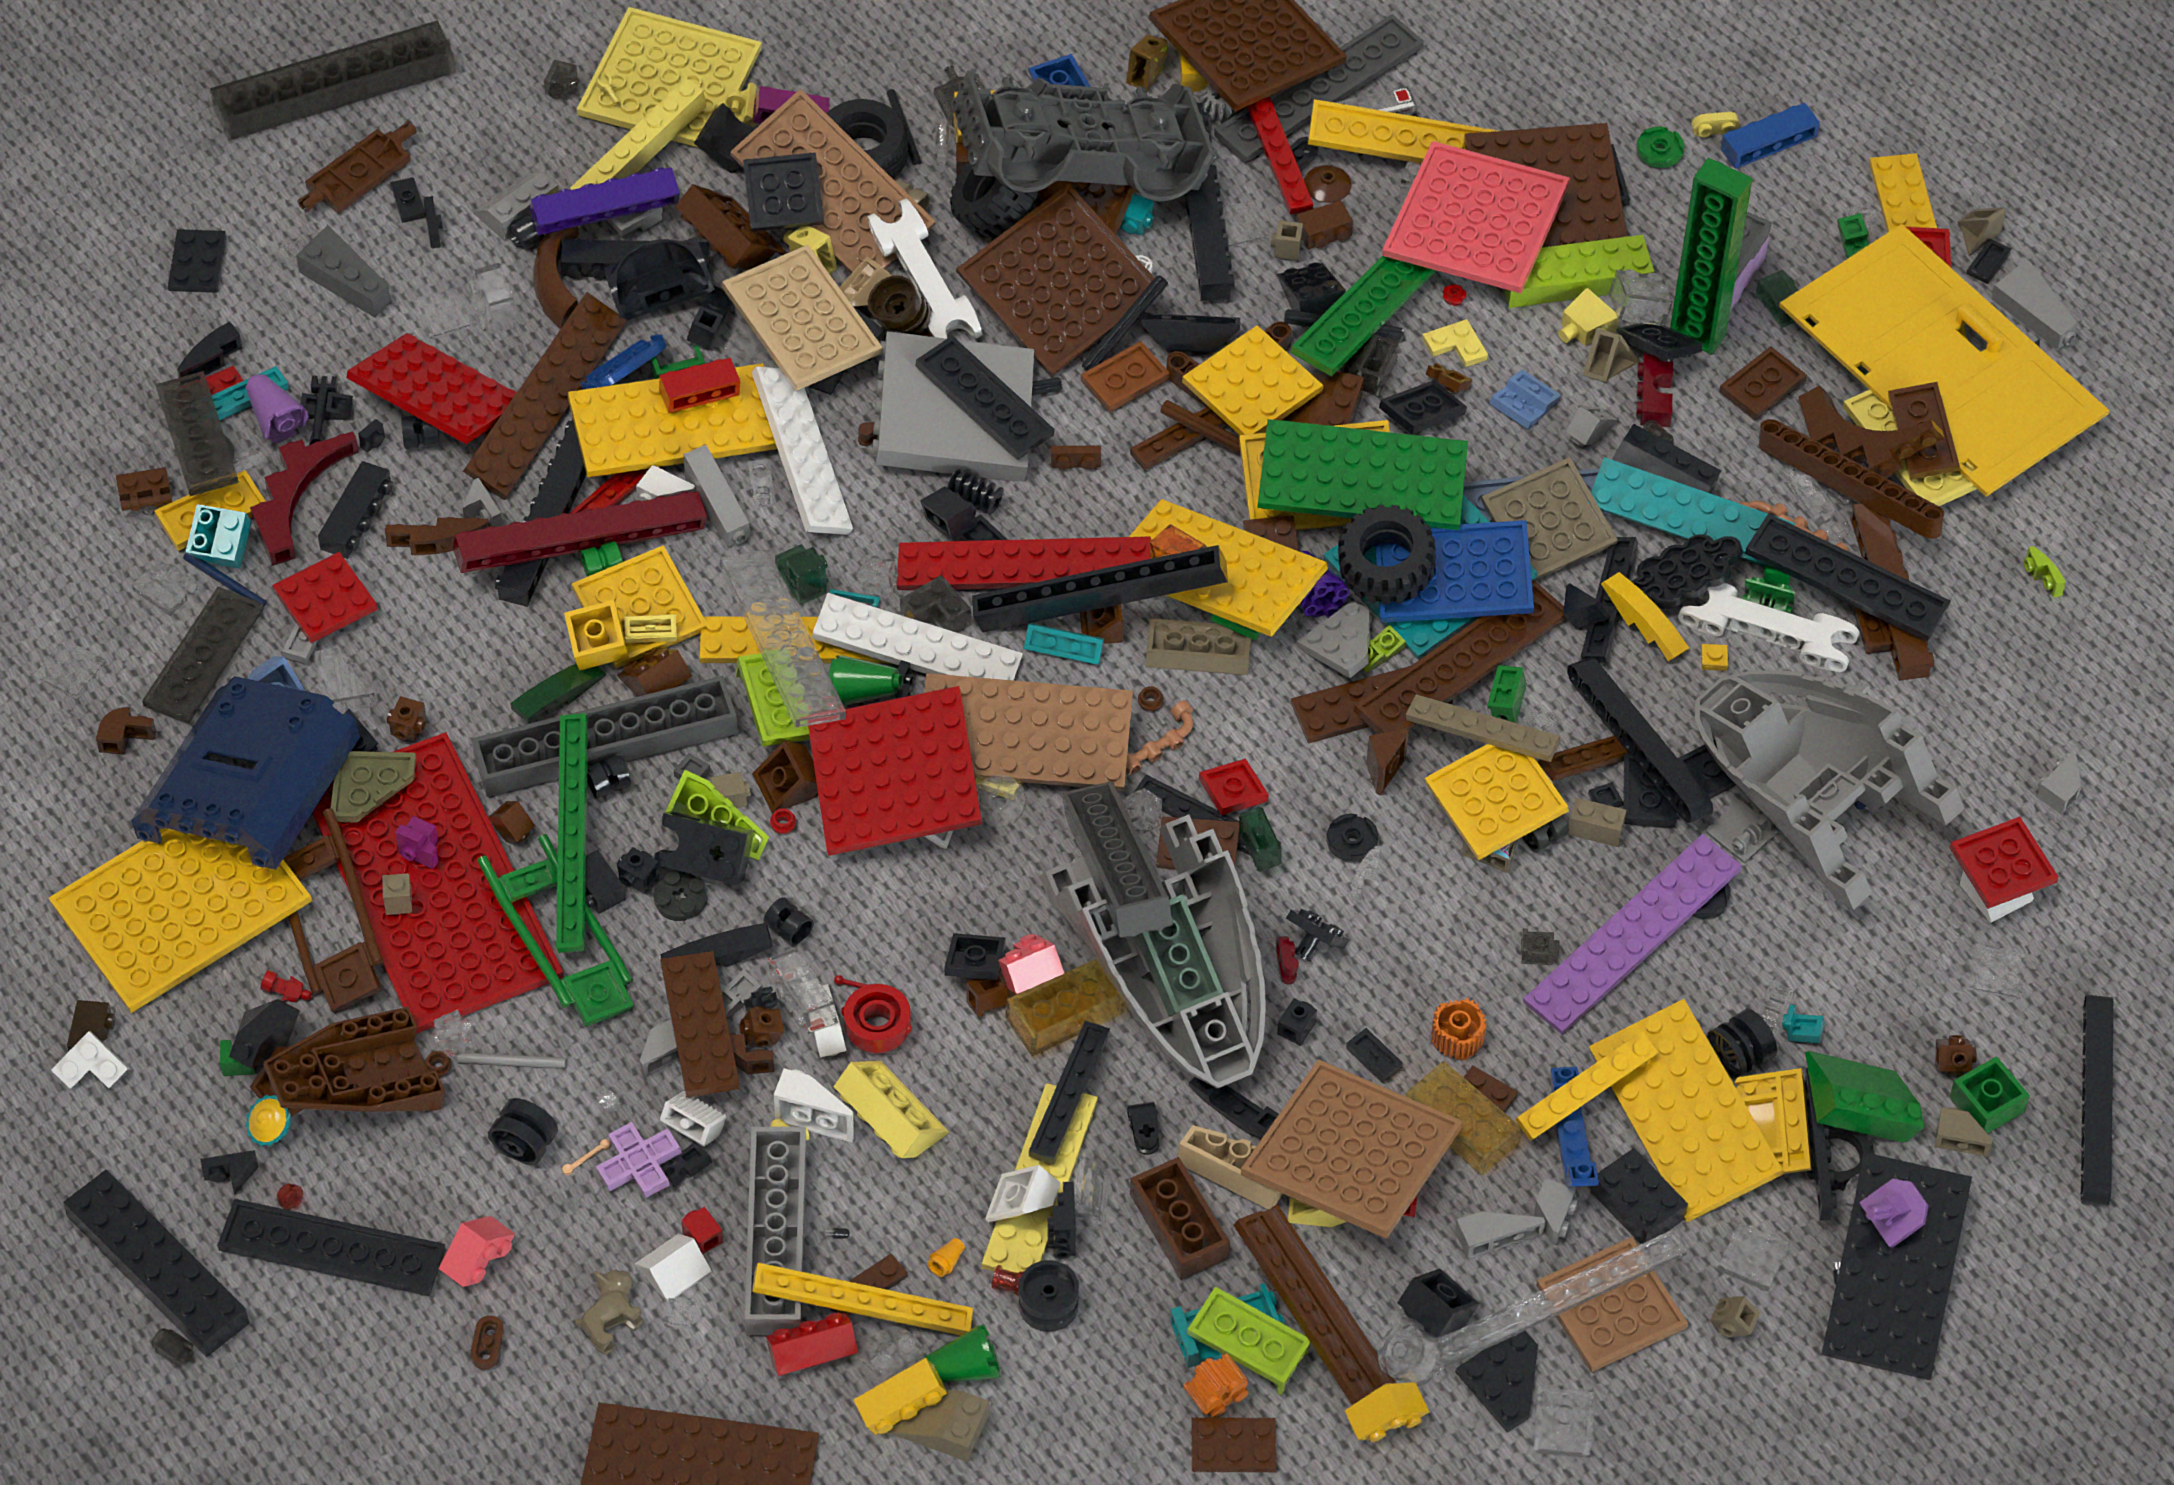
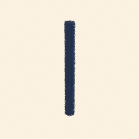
[183,553,267,609]

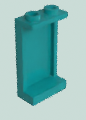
[1170,1283,1285,1368]

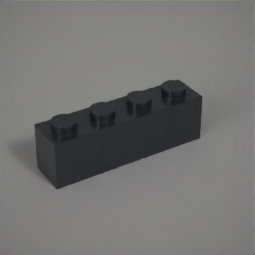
[318,461,393,559]

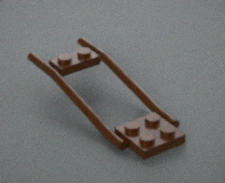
[283,808,383,1013]

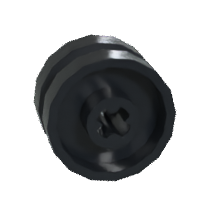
[488,1098,558,1165]
[1019,1260,1079,1332]

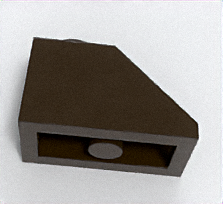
[67,1000,115,1052]

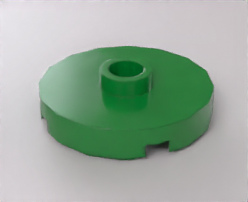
[1636,126,1684,168]

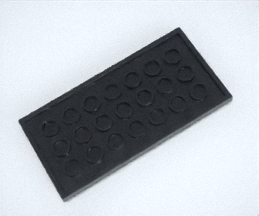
[1821,1152,1972,1380]

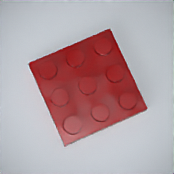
[272,552,378,643]
[1949,817,2059,909]

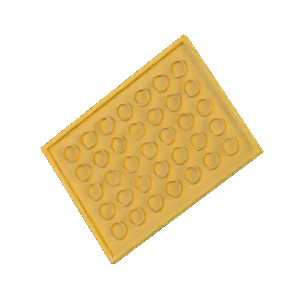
[48,828,312,1013]

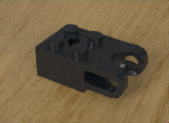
[654,811,755,885]

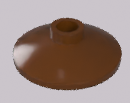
[1304,165,1352,203]

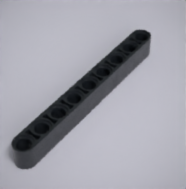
[1567,656,1713,823]
[2080,995,2114,1205]

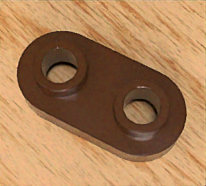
[470,1315,504,1370]

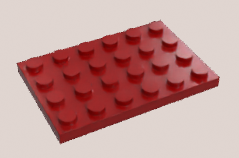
[346,333,517,444]

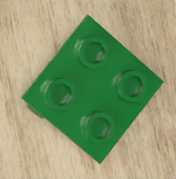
[1742,577,1795,614]

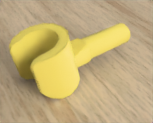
[596,74,620,105]

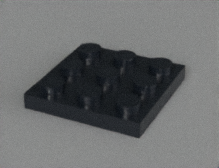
[743,152,824,232]

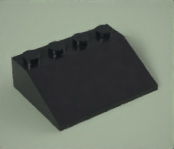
[1612,423,1722,494]

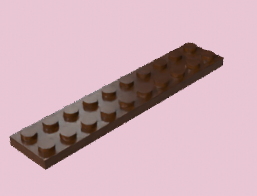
[462,292,627,499]
[1353,580,1567,734]

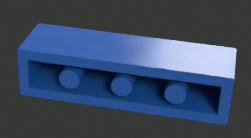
[1721,103,1820,169]

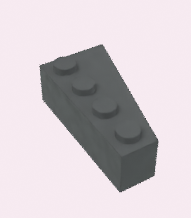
[296,225,390,318]

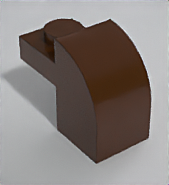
[96,707,156,755]

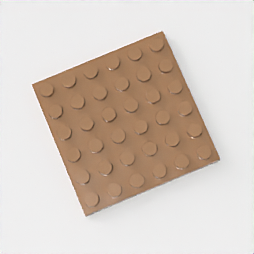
[1241,1059,1463,1239]

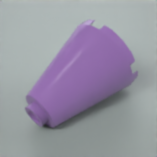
[246,374,308,443]

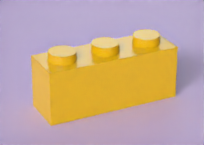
[854,1358,948,1435]

